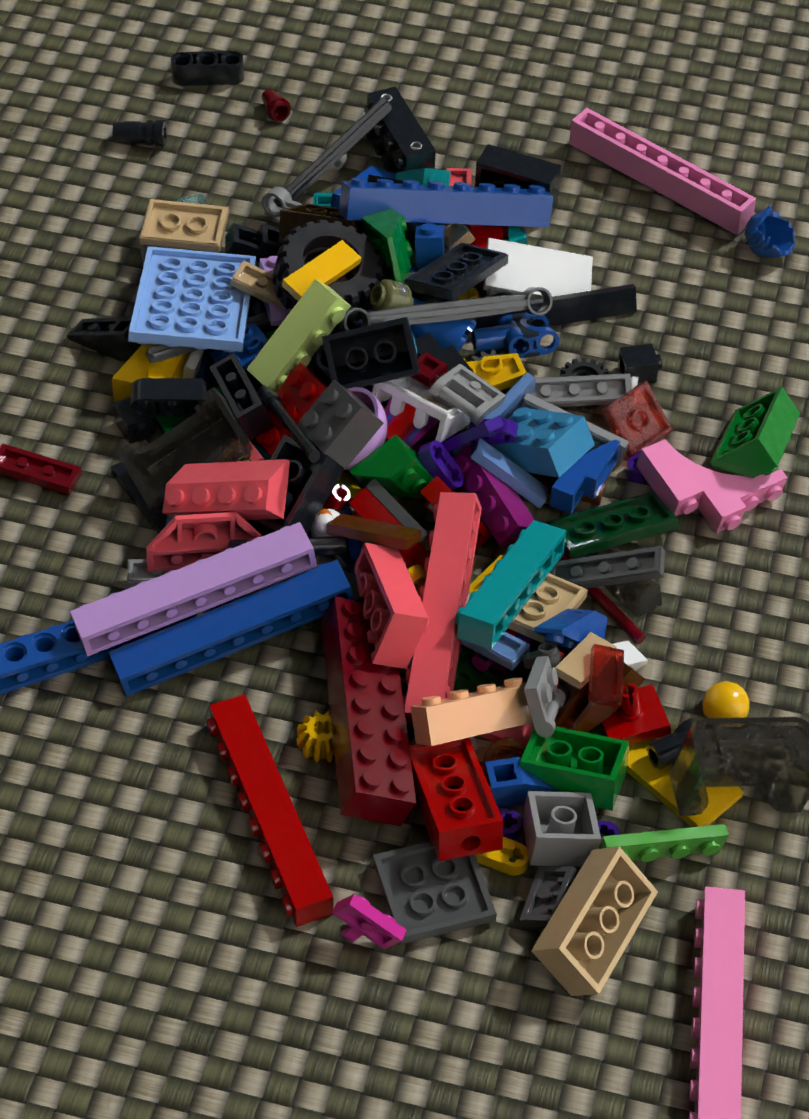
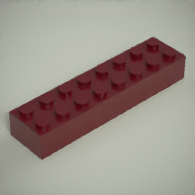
[321,596,416,826]

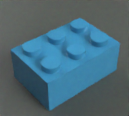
[491,407,595,478]

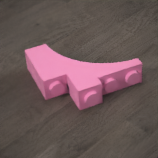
[636,439,788,533]

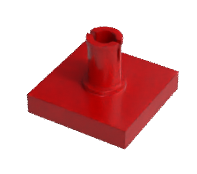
[600,683,672,745]

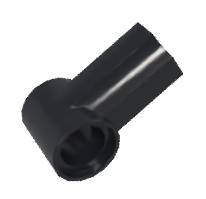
[646,718,715,770]

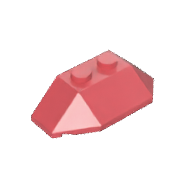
[146,512,262,573]

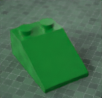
[361,208,412,283]
[520,727,629,811]

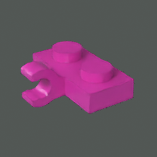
[332,894,407,949]

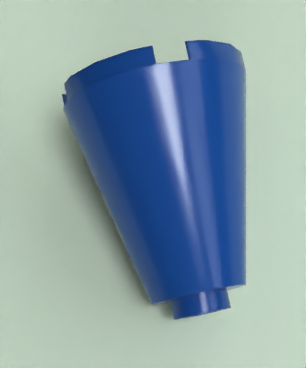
[410,298,477,352]

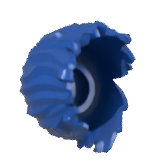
[744,206,795,258]

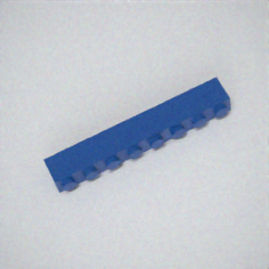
[339,178,554,227]
[108,560,354,697]

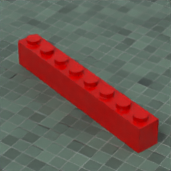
[206,694,334,927]

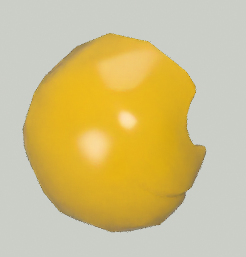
[702,681,750,728]

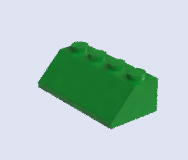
[710,387,800,478]

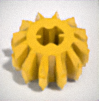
[297,710,335,763]

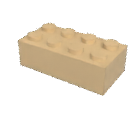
[531,846,658,996]

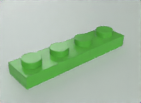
[599,824,729,862]

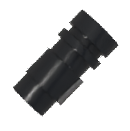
[112,120,167,146]

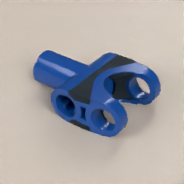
[471,313,559,358]

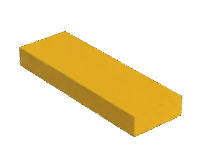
[282,240,362,301]

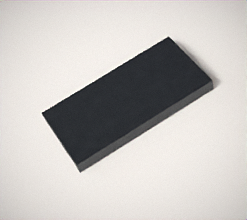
[404,243,508,301]

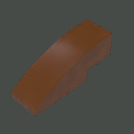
[555,655,645,733]

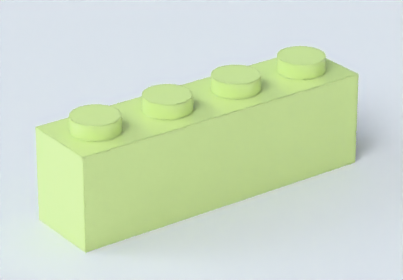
[247,279,351,392]

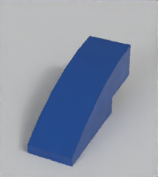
[550,439,621,514]

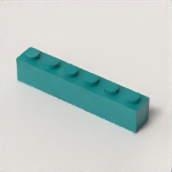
[455,520,566,650]

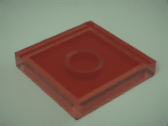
[602,381,673,459]

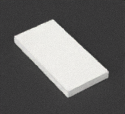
[483,238,593,299]

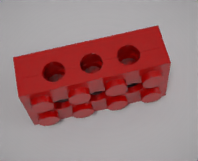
[409,738,503,861]

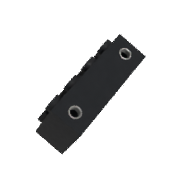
[364,86,436,174]

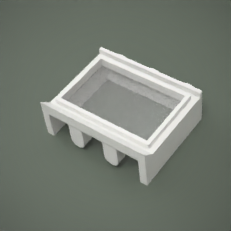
[372,377,474,443]

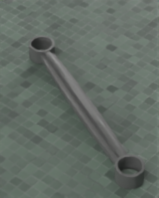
[338,287,553,332]

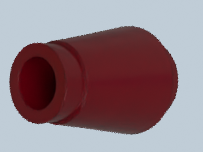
[261,89,291,122]

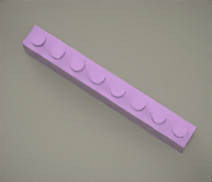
[70,522,317,656]

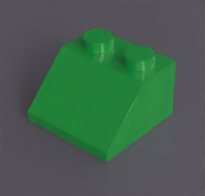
[349,435,433,498]

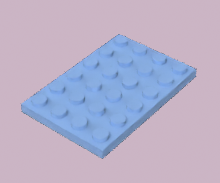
[128,246,256,352]

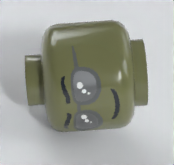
[370,279,413,311]

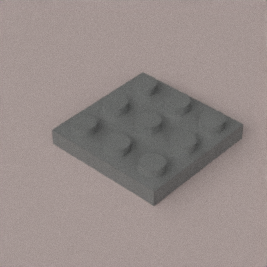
[373,841,497,945]

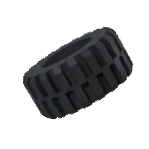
[272,220,383,322]

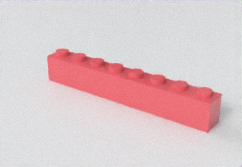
[403,492,482,726]

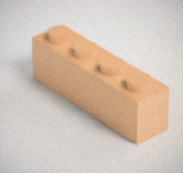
[410,678,533,746]

